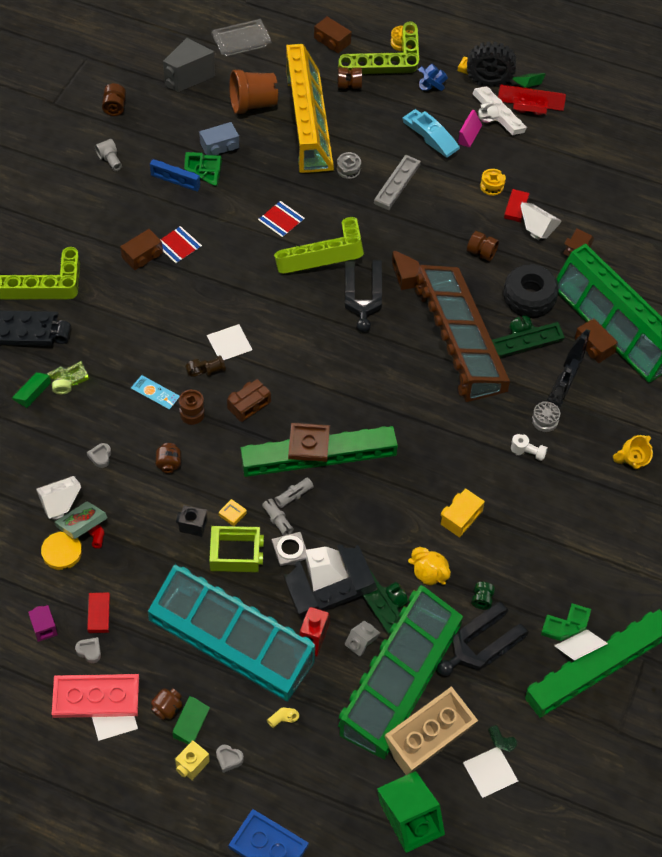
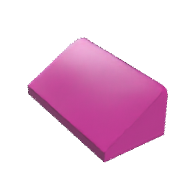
[458,110,482,147]

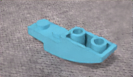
[403,109,460,158]

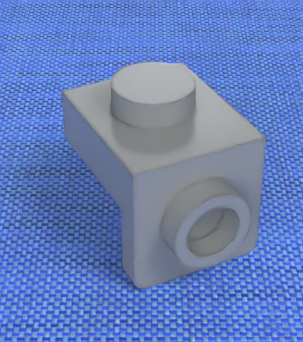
[345,621,380,656]

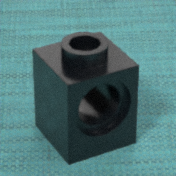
[176,505,208,537]

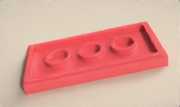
[52,674,139,718]

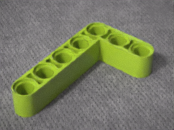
[338,21,419,74]
[274,217,364,273]
[0,247,80,299]

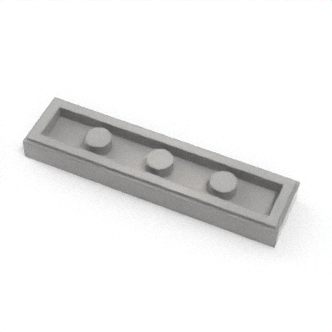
[374,155,421,210]

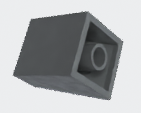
[163,38,215,92]

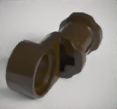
[185,355,226,377]

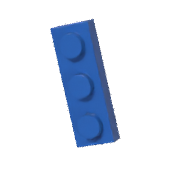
[150,159,200,192]

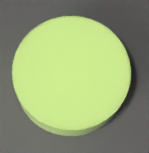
[52,379,71,395]

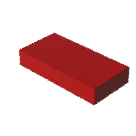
[504,189,529,222]
[87,593,110,633]

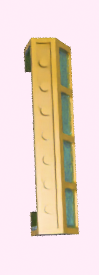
[286,44,334,173]

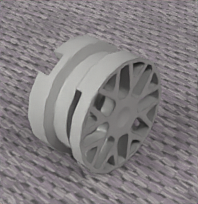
[337,152,361,179]
[532,402,560,432]

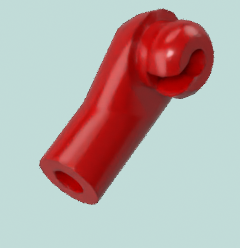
[87,524,104,548]

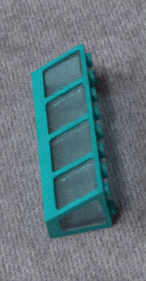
[148,565,315,702]

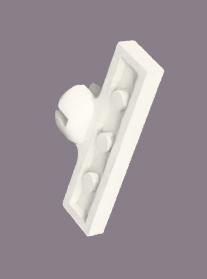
[473,86,527,135]

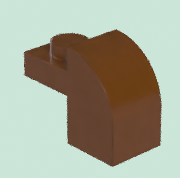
[563,228,594,256]

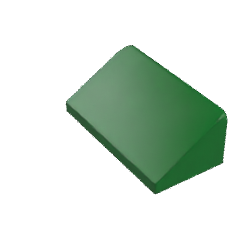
[512,73,546,88]
[12,372,51,408]
[172,696,210,744]

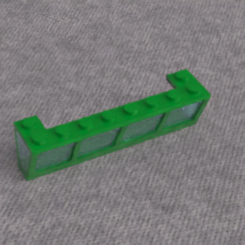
[556,243,662,383]
[338,585,463,760]

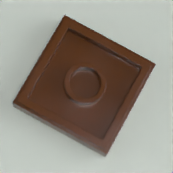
[288,423,330,462]

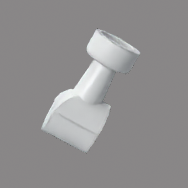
[511,434,548,461]

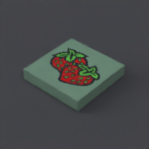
[54,501,107,539]

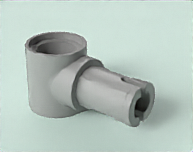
[95,139,122,171]

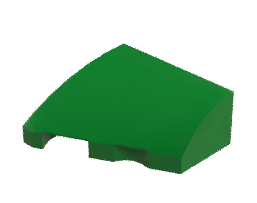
[184,152,222,186]

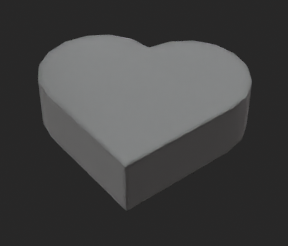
[87,443,111,468]
[75,637,101,663]
[216,745,244,773]

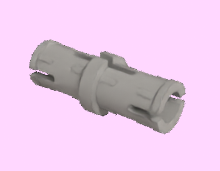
[275,477,314,508]
[262,499,294,536]

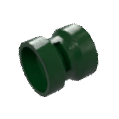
[471,582,495,610]

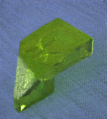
[47,361,90,386]

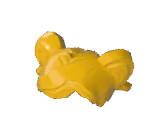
[612,435,653,469]
[408,547,451,585]

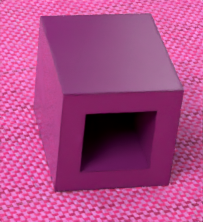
[28,605,58,642]

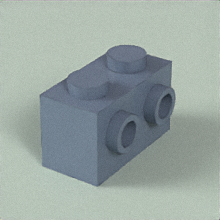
[199,122,239,155]

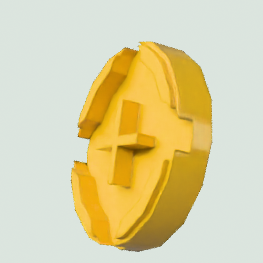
[41,532,82,570]

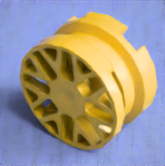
[391,26,413,51]
[480,169,506,196]

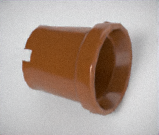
[230,69,278,114]

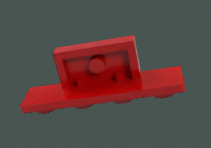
[498,84,566,115]

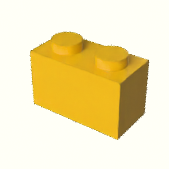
[441,488,485,538]

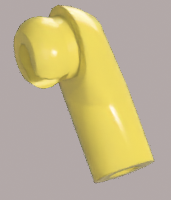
[267,708,299,728]

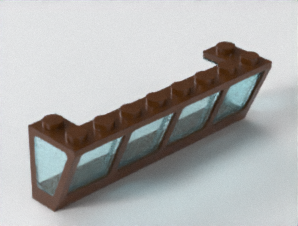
[415,265,510,402]

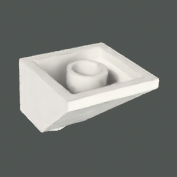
[520,202,561,240]
[36,476,81,519]
[306,547,350,592]

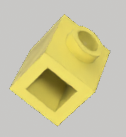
[175,741,210,780]

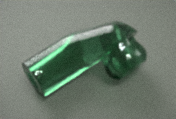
[488,725,517,751]

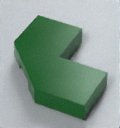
[541,603,591,641]

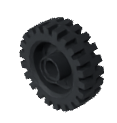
[467,41,516,87]

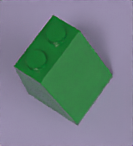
[377,771,445,853]

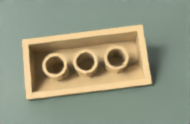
[385,686,478,775]

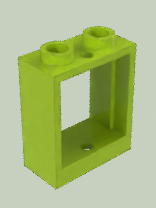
[209,526,264,572]

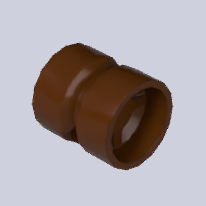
[338,67,362,89]
[102,83,126,116]
[467,231,499,261]
[179,389,205,425]

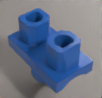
[418,63,448,91]

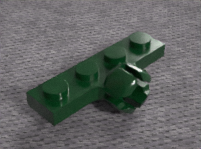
[492,316,565,358]
[363,570,412,643]

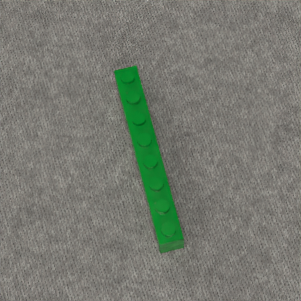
[241,426,398,477]
[525,609,662,718]

